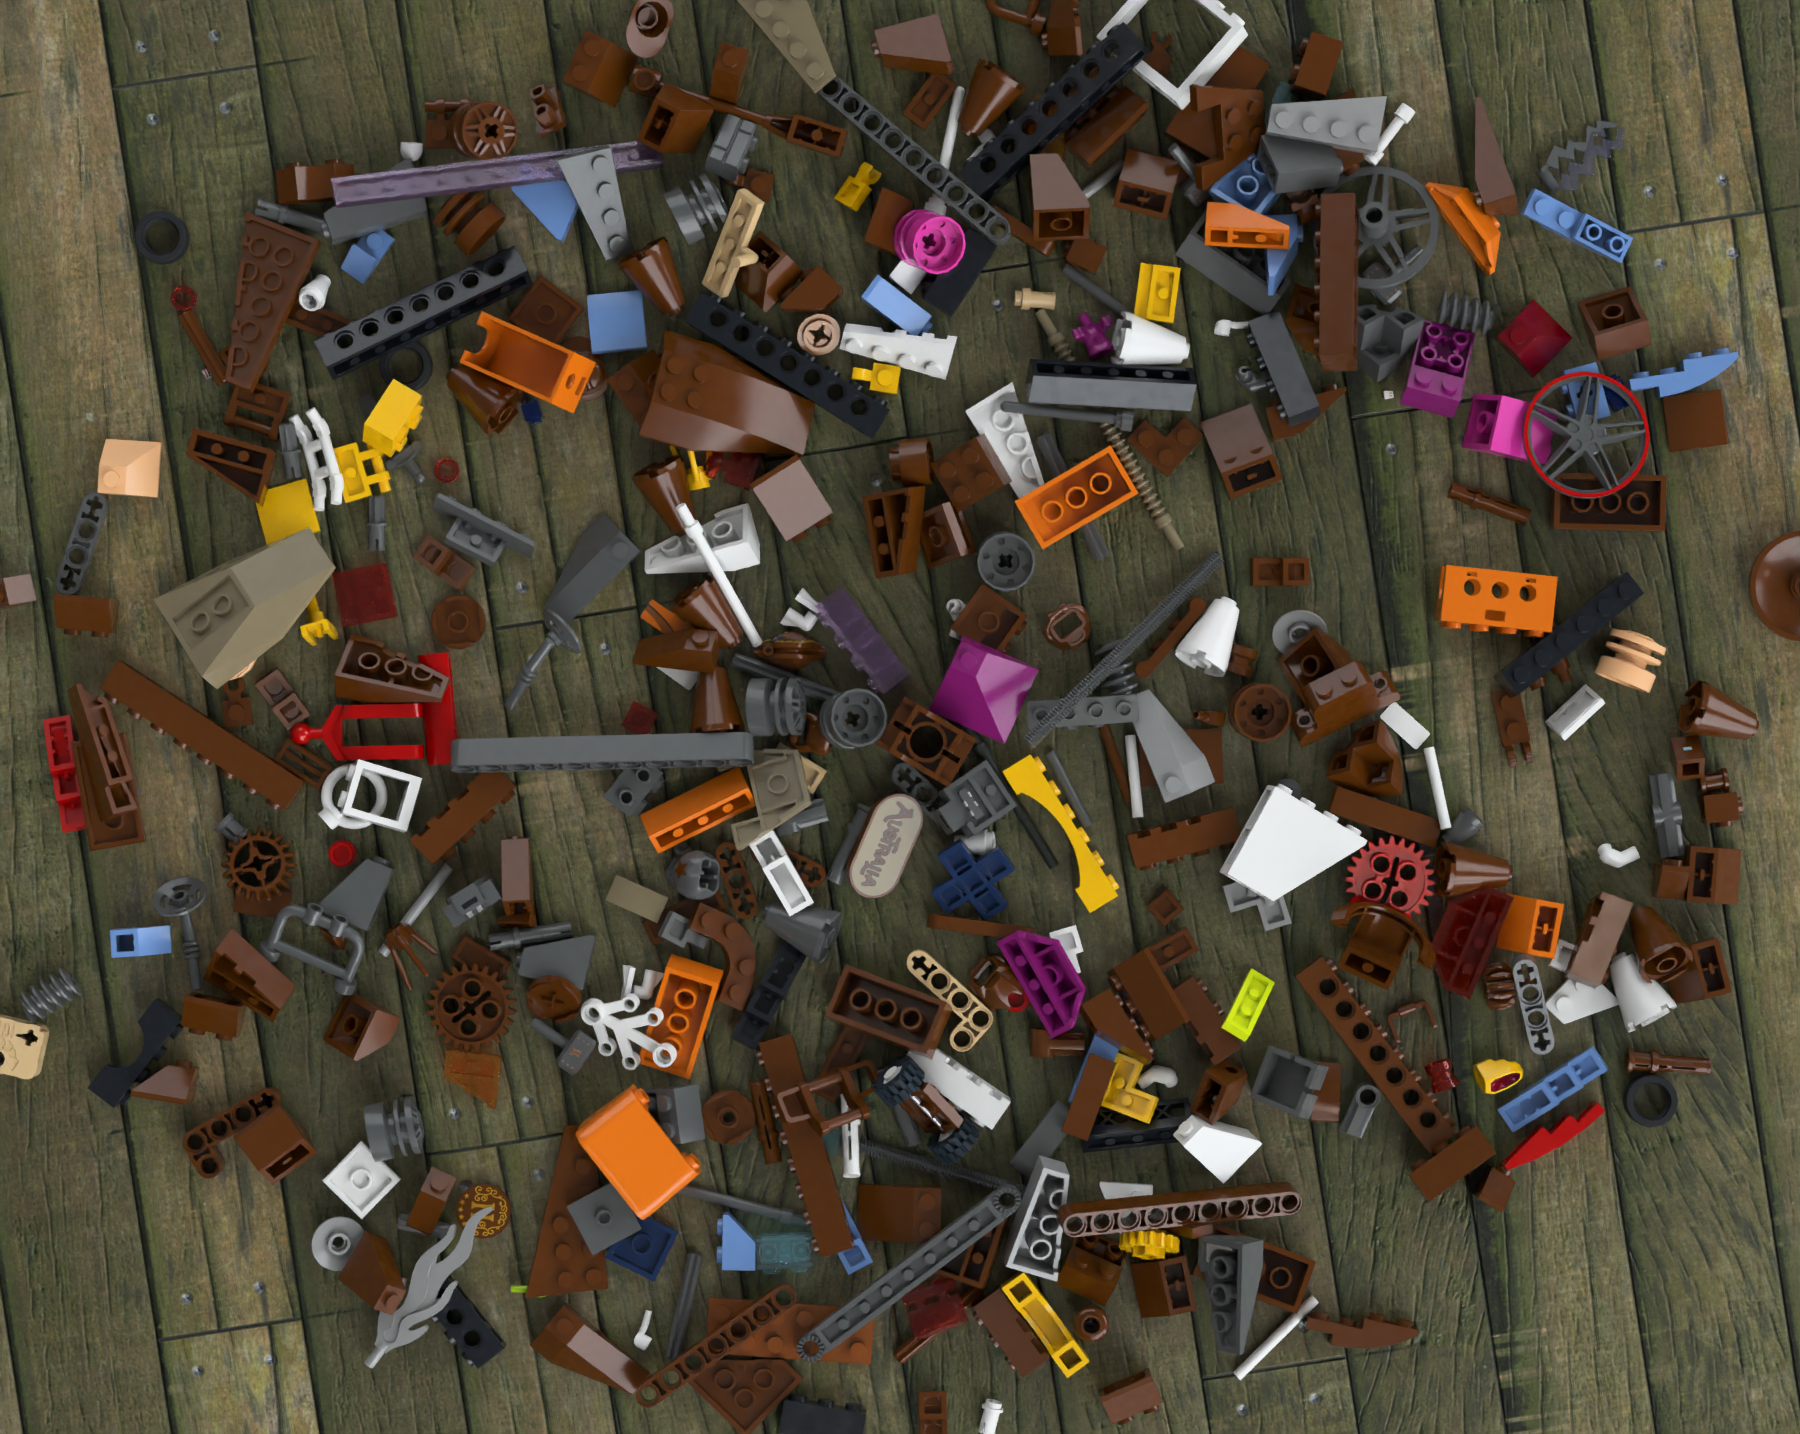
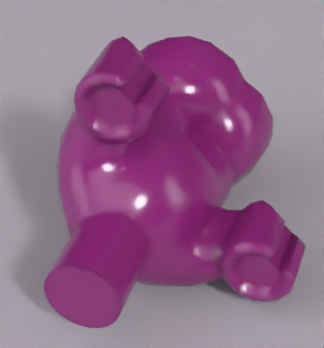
[1071,313,1114,361]

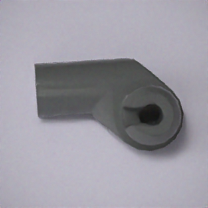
[1236,366,1268,392]

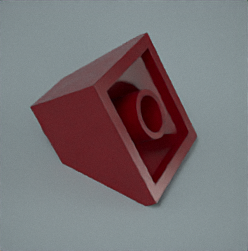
[1494,299,1572,377]

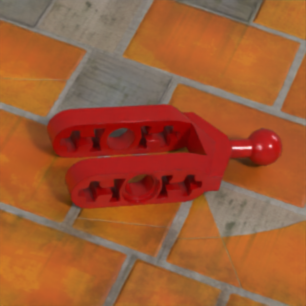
[290,703,424,761]

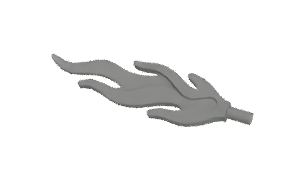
[364,1207,493,1369]

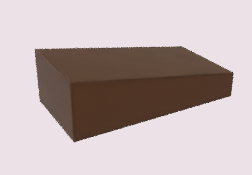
[497,912,537,928]

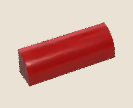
[417,652,458,766]

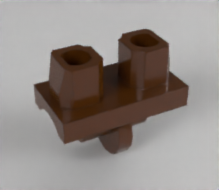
[529,84,567,138]
[1282,189,1319,224]

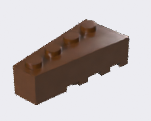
[409,772,517,864]
[1125,807,1240,871]

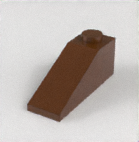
[632,628,720,674]

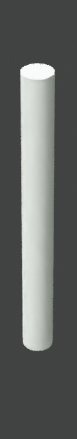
[1233,1295,1319,1380]

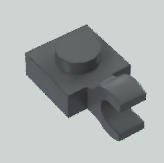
[657,911,708,949]

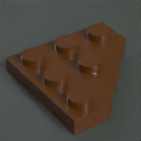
[688,1358,803,1434]

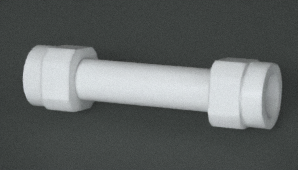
[1363,103,1415,166]

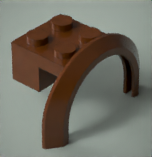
[1330,902,1436,990]

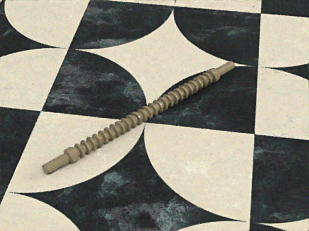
[1035,308,1184,552]

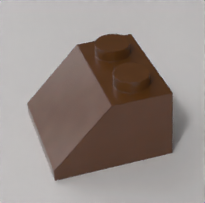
[562,30,638,108]
[864,187,916,257]
[1578,286,1651,361]
[607,349,660,425]
[54,594,119,638]
[182,992,247,1041]
[1098,1368,1163,1425]

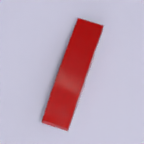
[43,715,86,833]
[1500,1101,1606,1170]

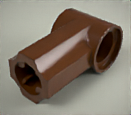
[1030,1028,1085,1058]

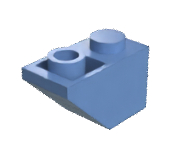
[110,925,172,958]
[717,1212,757,1271]

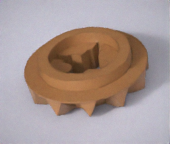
[796,312,841,355]

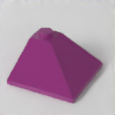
[929,635,1039,744]

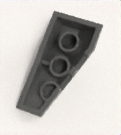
[544,512,642,624]

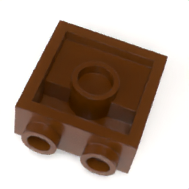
[950,583,1027,654]

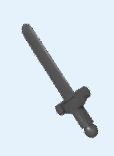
[358,393,425,484]

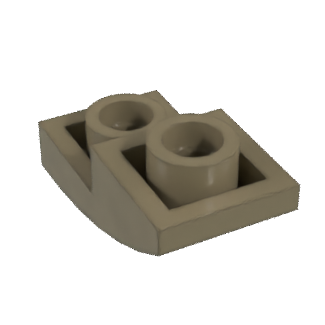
[605,875,668,923]

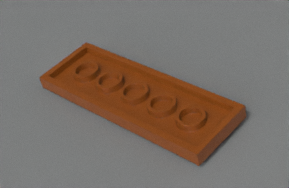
[707,1297,874,1364]

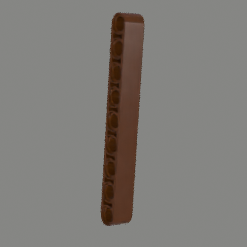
[1056,1181,1302,1237]

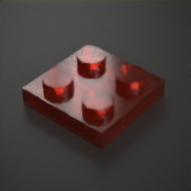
[332,562,398,628]

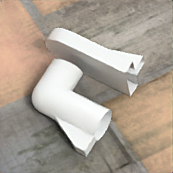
[780,588,829,631]
[621,965,664,1002]

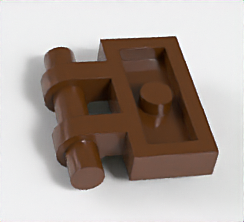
[425,97,481,149]

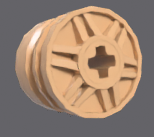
[1594,628,1666,693]

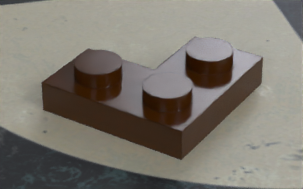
[1126,418,1204,477]

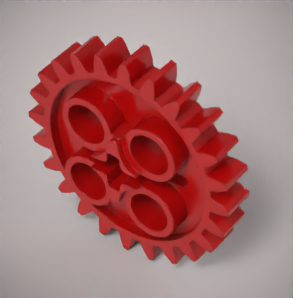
[1344,835,1435,920]

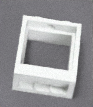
[337,759,422,833]

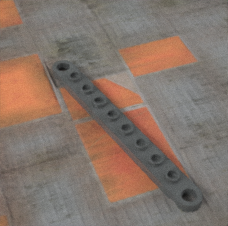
[797,1184,1021,1362]

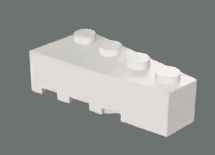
[906,1048,1011,1130]

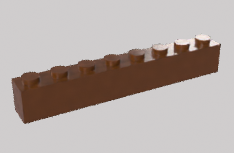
[100,660,306,811]
[756,1034,856,1258]

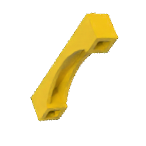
[1002,754,1119,913]

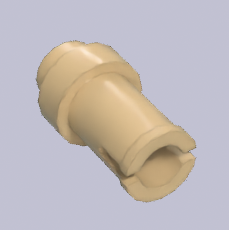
[1014,288,1056,310]

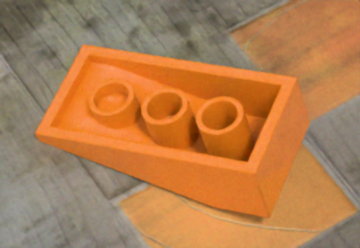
[1015,445,1138,550]
[639,954,724,1080]

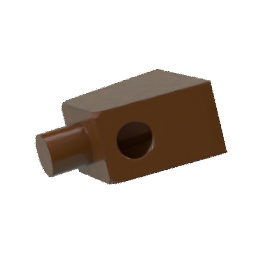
[1190,1060,1248,1125]

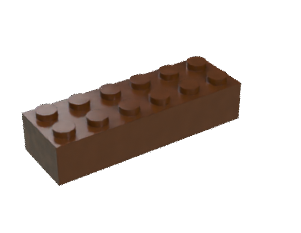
[1314,193,1359,372]

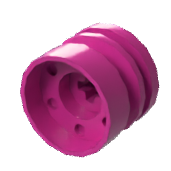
[893,209,966,274]

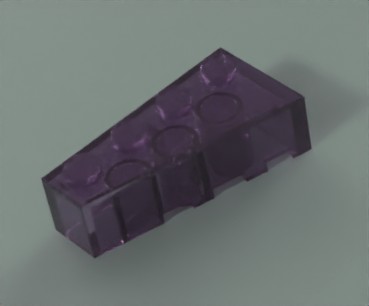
[815,586,912,697]

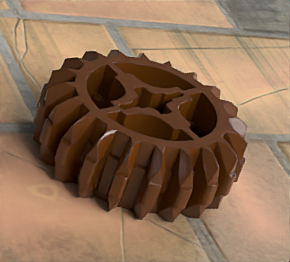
[221,827,297,903]

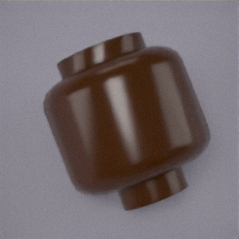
[1073,1304,1109,1342]

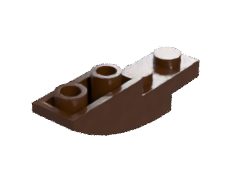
[1303,1311,1419,1348]

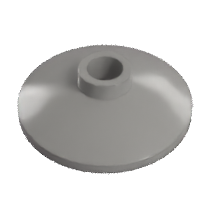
[1272,610,1328,654]
[311,1216,364,1271]

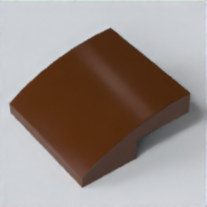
[1663,389,1729,452]

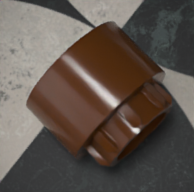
[889,437,935,487]

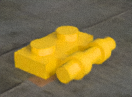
[334,442,391,503]

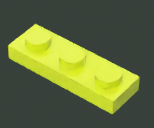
[1221,968,1275,1042]

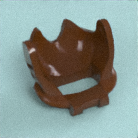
[1042,602,1091,651]
[968,955,1023,1012]

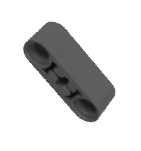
[1009,1099,1069,1179]

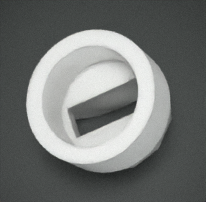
[400,142,423,162]

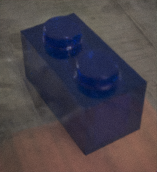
[1603,374,1629,413]
[521,400,545,426]

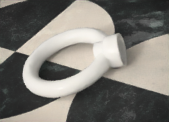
[318,763,388,830]

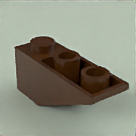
[1263,384,1347,442]
[1079,988,1154,1066]

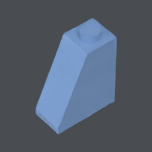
[509,164,579,243]
[861,274,933,336]

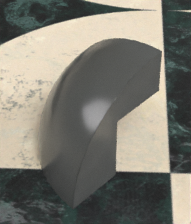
[1357,304,1424,382]

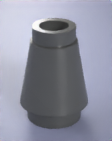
[1442,808,1484,845]

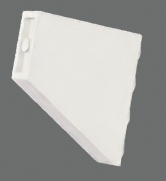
[1220,783,1368,901]

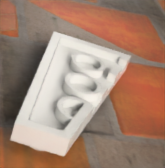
[839,323,957,380]
[965,382,1044,499]

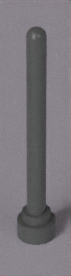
[1000,401,1134,432]

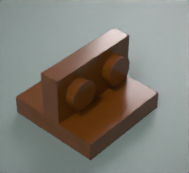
[920,502,977,569]

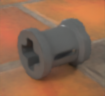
[214,812,252,846]

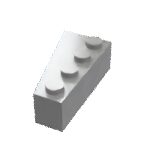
[1265,96,1387,155]

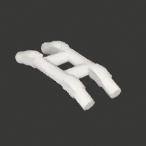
[288,407,344,511]

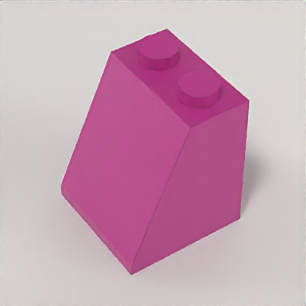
[1462,394,1558,464]

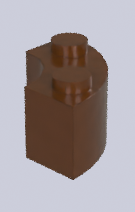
[275,159,356,204]

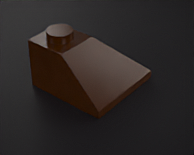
[1285,284,1319,355]
[1277,627,1353,705]
[323,994,401,1061]
[130,1059,200,1105]

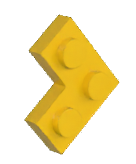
[1101,1053,1159,1124]

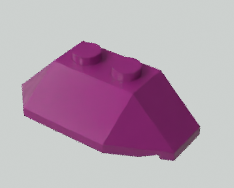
[997,930,1086,1038]

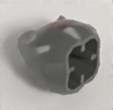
[665,842,720,900]

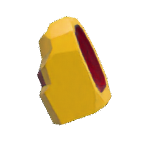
[1473,1059,1523,1094]

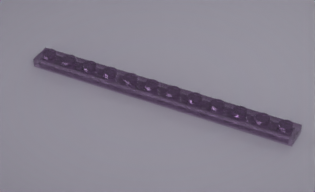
[330,141,664,208]

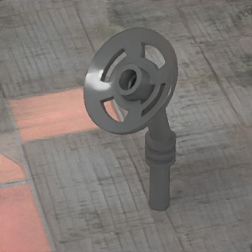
[504,609,582,710]
[152,877,207,991]

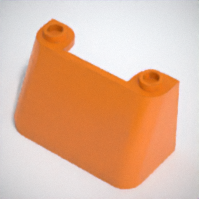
[576,1084,701,1220]

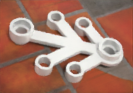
[581,993,677,1070]

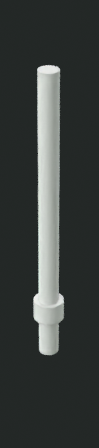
[676,503,763,647]

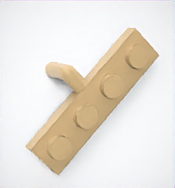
[702,188,765,298]

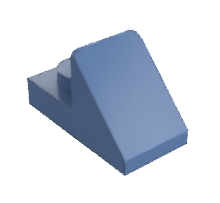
[341,230,395,285]

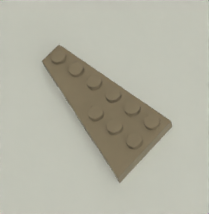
[736,0,836,93]

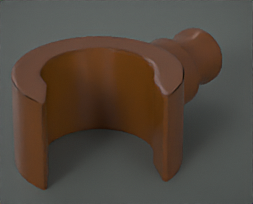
[1193,709,1226,727]

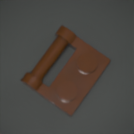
[224,383,292,442]

